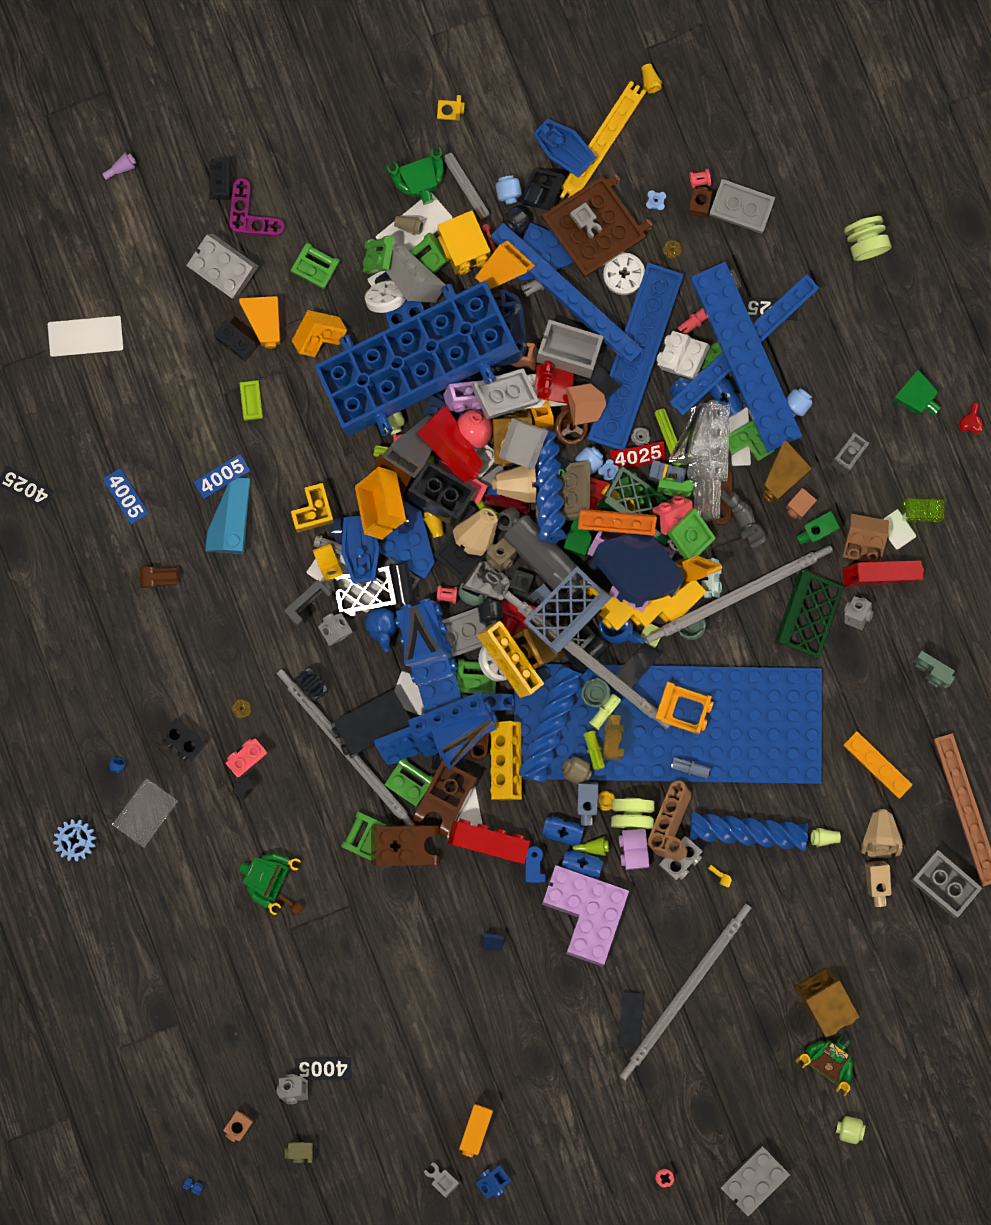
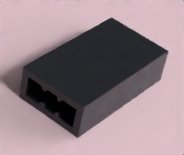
[331,689,410,759]

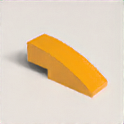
[675,555,722,581]

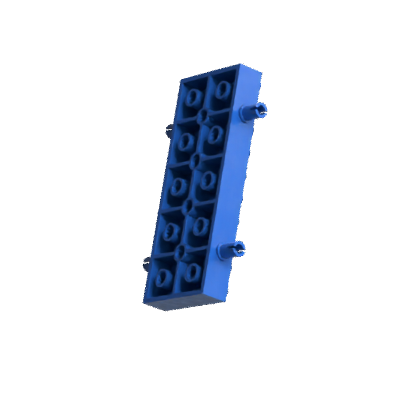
[314,281,520,437]

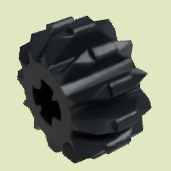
[296,668,327,701]

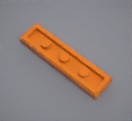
[578,509,657,535]

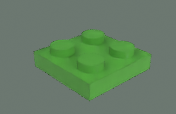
[667,508,716,560]

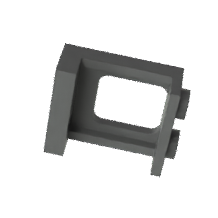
[284,580,333,629]

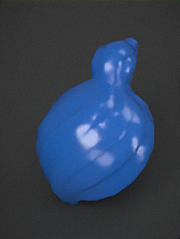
[364,608,397,653]
[598,618,645,644]

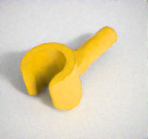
[708,865,732,888]

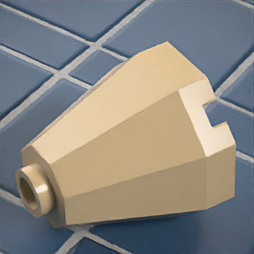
[492,465,536,503]
[453,508,498,556]
[861,809,902,858]

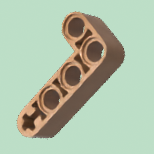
[648,781,691,861]

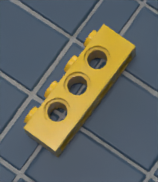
[477,621,544,698]
[490,721,522,800]

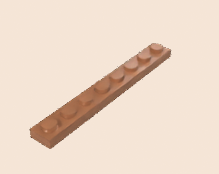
[933,733,991,887]

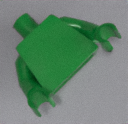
[385,146,444,205]

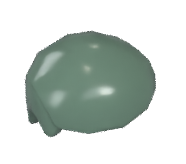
[458,583,487,606]
[678,611,706,640]
[581,678,611,708]

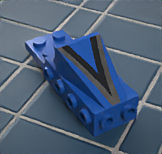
[395,598,462,721]
[374,692,497,769]

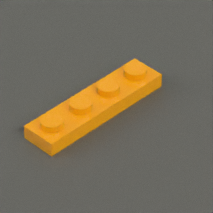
[843,731,912,799]

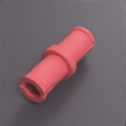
[677,308,707,335]

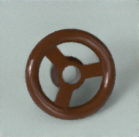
[555,408,588,446]

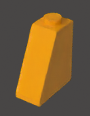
[475,240,535,289]
[239,296,281,349]
[459,1104,493,1158]

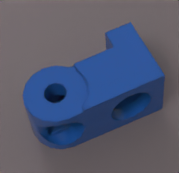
[481,693,515,712]
[526,846,545,883]

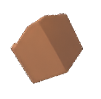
[566,383,606,425]

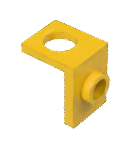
[437,95,464,121]
[313,544,343,582]

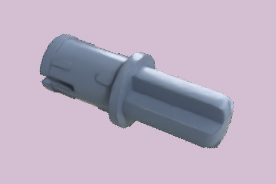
[671,757,710,779]

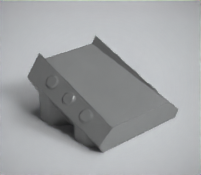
[499,418,548,469]
[462,561,512,600]

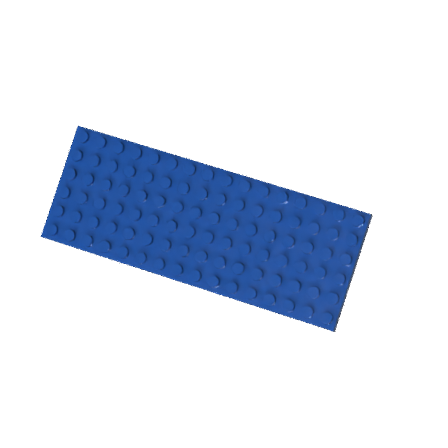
[514,664,822,784]

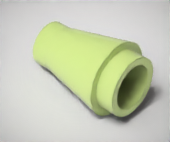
[811,828,841,847]

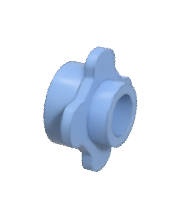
[646,190,666,210]
[598,459,619,481]

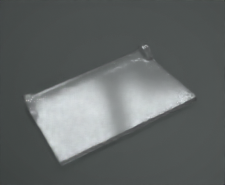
[112,778,178,848]

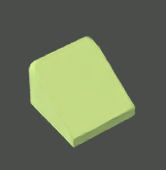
[641,624,661,648]

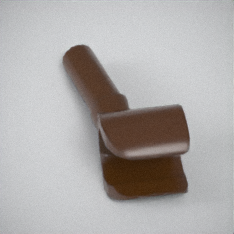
[278,894,304,914]

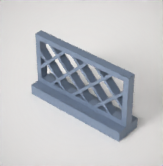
[523,567,611,655]

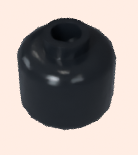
[502,207,530,235]
[478,598,504,627]

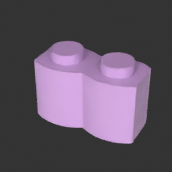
[618,829,649,870]

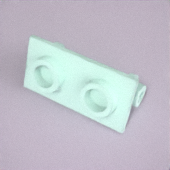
[702,558,722,598]

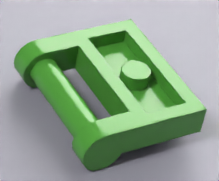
[408,233,450,274]
[363,235,394,274]
[291,243,341,289]
[657,478,694,498]
[457,659,496,694]
[384,758,434,807]
[341,811,385,861]

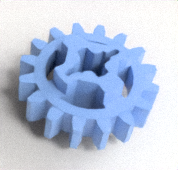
[53,819,96,862]

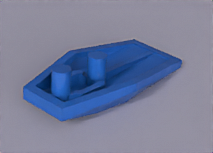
[533,119,597,178]
[341,516,380,584]

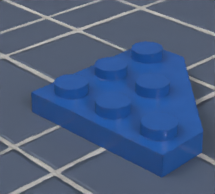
[516,223,574,282]
[379,501,435,579]

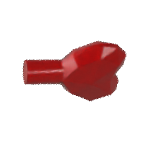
[958,403,983,434]

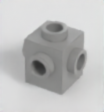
[844,596,874,630]
[318,613,353,646]
[277,1074,308,1104]

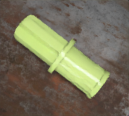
[589,694,621,730]

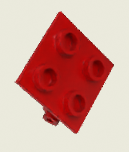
[534,360,574,404]

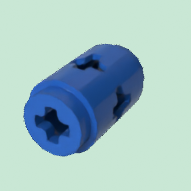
[710,377,744,418]
[541,816,584,846]
[562,850,603,879]

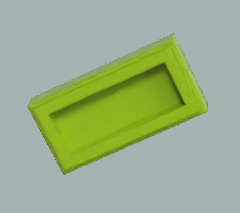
[240,380,263,421]

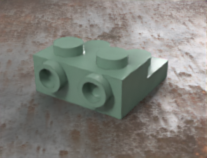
[913,651,955,689]

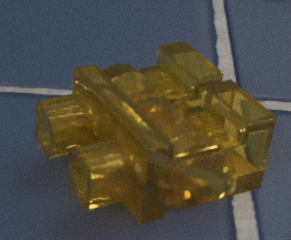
[602,715,624,761]

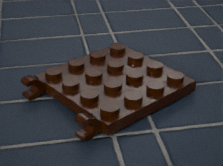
[541,173,653,278]

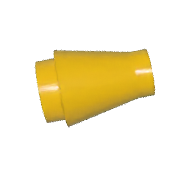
[641,64,662,93]
[423,512,444,538]

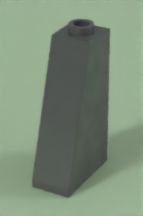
[382,415,432,478]

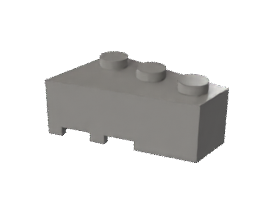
[386,246,446,302]

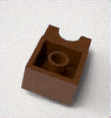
[414,760,479,837]
[371,825,440,866]

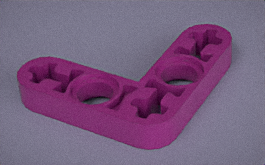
[229,178,285,237]

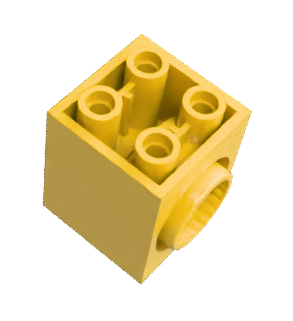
[437,210,490,275]

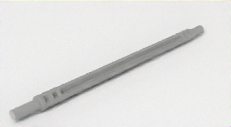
[645,545,833,644]
[503,591,670,729]
[277,669,416,825]
[620,903,751,1081]

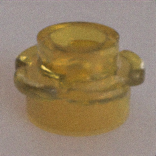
[663,240,682,259]
[232,699,251,718]

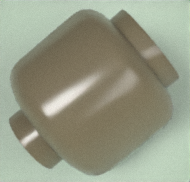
[561,756,592,785]

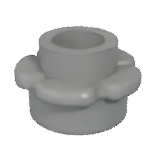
[631,427,650,446]

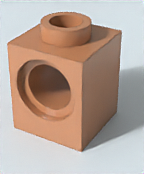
[786,488,817,520]
[223,1110,254,1142]

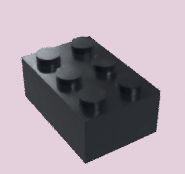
[406,461,477,528]

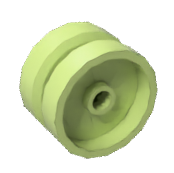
[611,798,655,829]

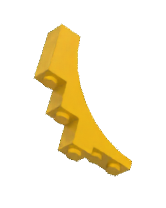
[580,579,706,631]

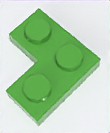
[722,420,775,462]

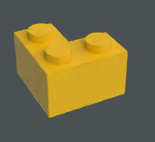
[291,483,333,533]

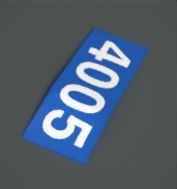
[193,454,250,499]
[103,468,149,524]

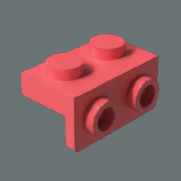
[652,496,692,535]
[226,738,267,777]

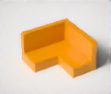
[292,310,347,357]

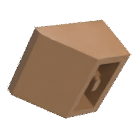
[843,514,889,562]

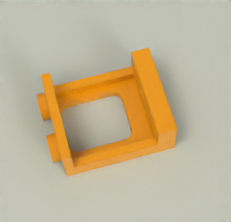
[654,682,714,735]

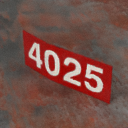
[610,441,666,468]

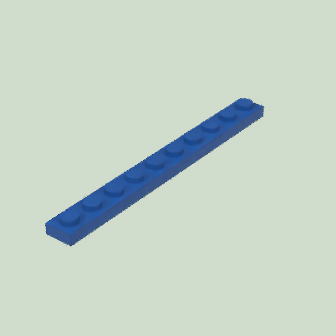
[490,223,643,365]
[669,274,819,416]

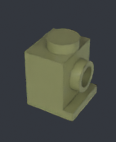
[285,1142,313,1163]

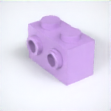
[443,381,482,412]

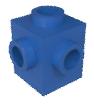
[475,1165,511,1199]

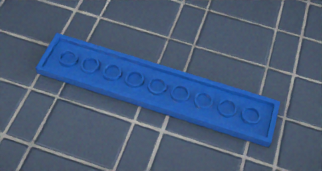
[690,262,802,452]
[588,263,684,450]

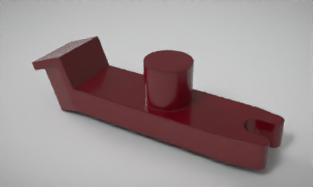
[484,494,530,514]

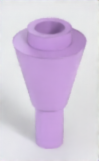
[102,153,136,180]

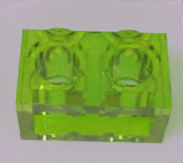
[903,499,944,522]

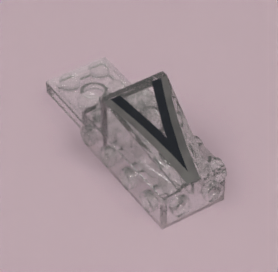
[669,400,730,522]

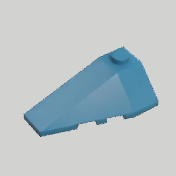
[206,478,250,554]

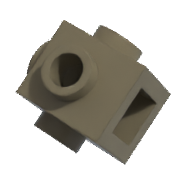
[487,538,517,573]

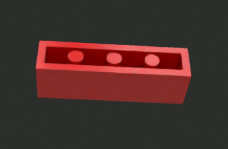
[447,819,530,864]

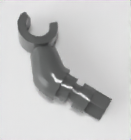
[718,490,766,548]

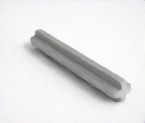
[443,153,489,219]

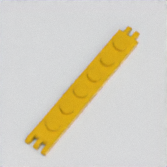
[560,81,647,199]

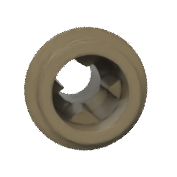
[394,216,424,236]

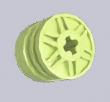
[844,216,892,261]

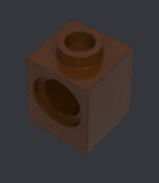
[688,187,712,218]

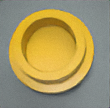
[597,791,615,811]

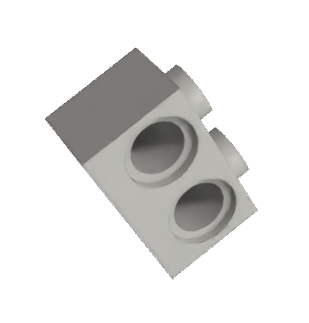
[659,836,703,881]

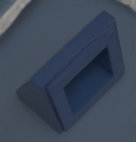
[483,933,504,951]

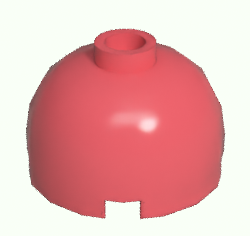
[457,410,493,448]

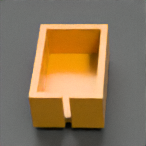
[355,467,406,539]

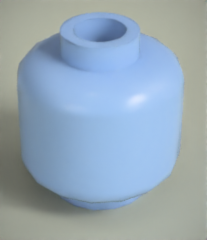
[495,175,522,205]
[786,388,812,417]
[575,447,604,475]

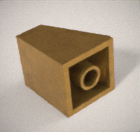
[492,408,532,466]
[761,441,812,505]
[512,618,565,670]
[794,967,859,1037]

